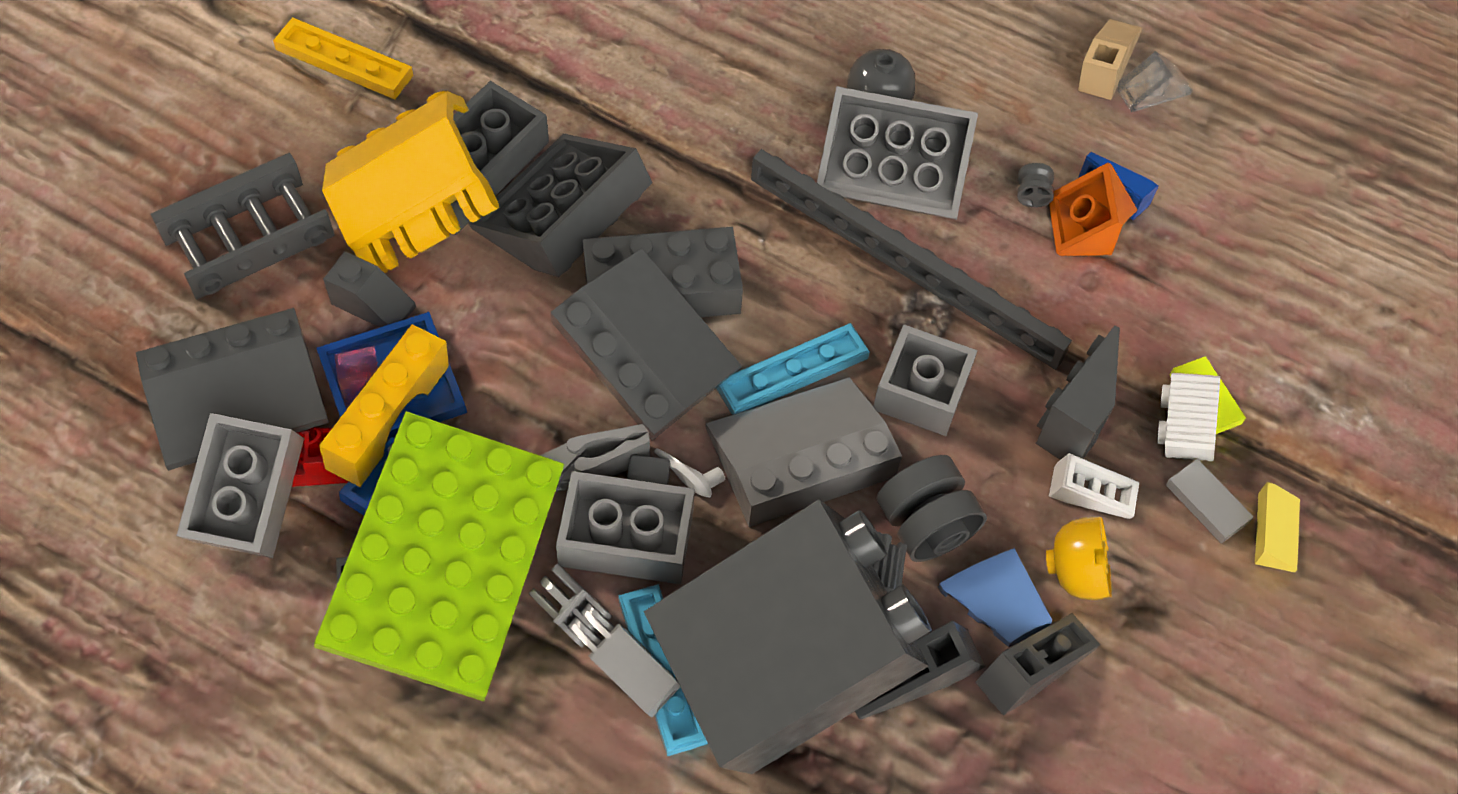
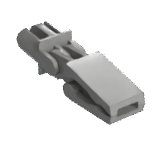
[540,424,650,492]
[529,564,680,717]

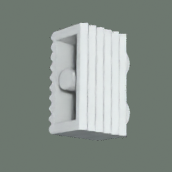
[1158,373,1220,462]

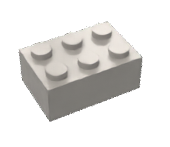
[176,413,304,558]
[556,471,695,584]

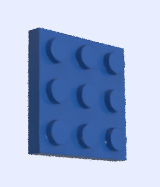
[316,312,467,440]

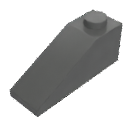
[976,613,1101,716]
[855,621,986,720]

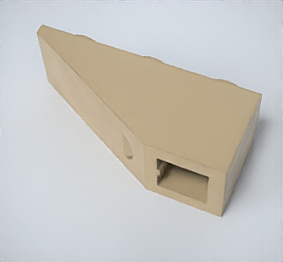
[1078,19,1142,100]

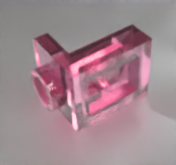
[335,346,379,410]

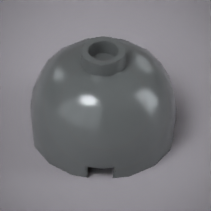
[847,48,915,100]

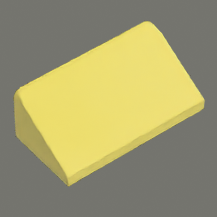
[1255,482,1300,572]

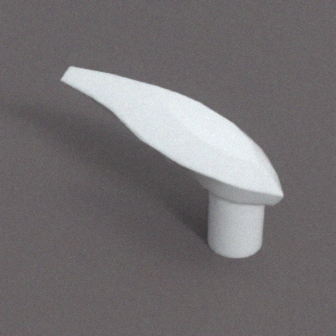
[654,448,725,498]

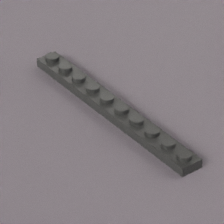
[751,149,1072,370]

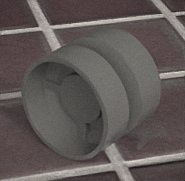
[877,455,987,562]

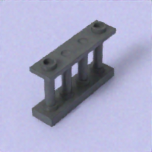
[150,152,335,300]

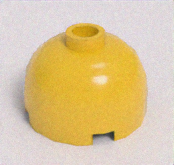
[1046,516,1112,600]

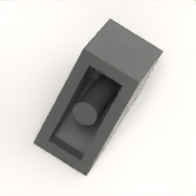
[323,251,416,327]

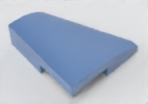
[938,548,1052,647]

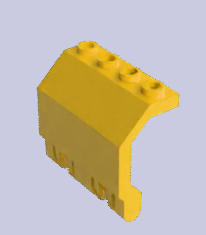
[322,91,499,273]

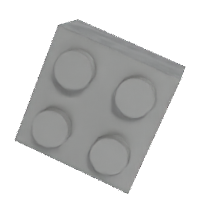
[873,324,978,436]

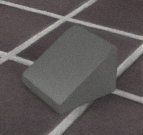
[627,455,670,485]

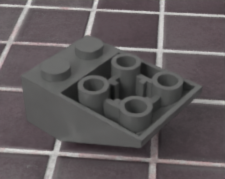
[1036,326,1120,460]

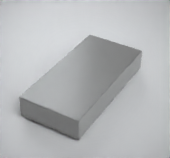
[1166,459,1254,544]

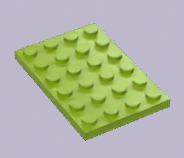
[314,411,564,701]

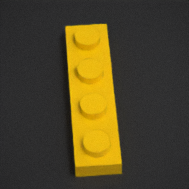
[273,17,414,100]

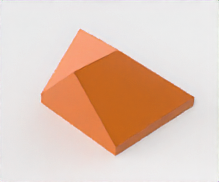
[1049,163,1137,256]

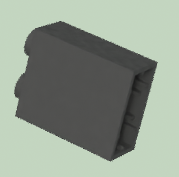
[643,499,932,774]

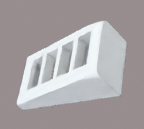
[1049,453,1139,519]

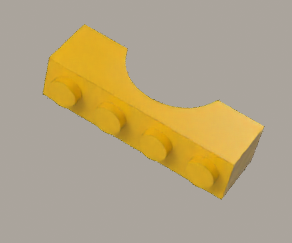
[319,324,449,487]

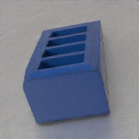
[1078,152,1159,220]

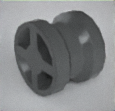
[1017,163,1054,208]

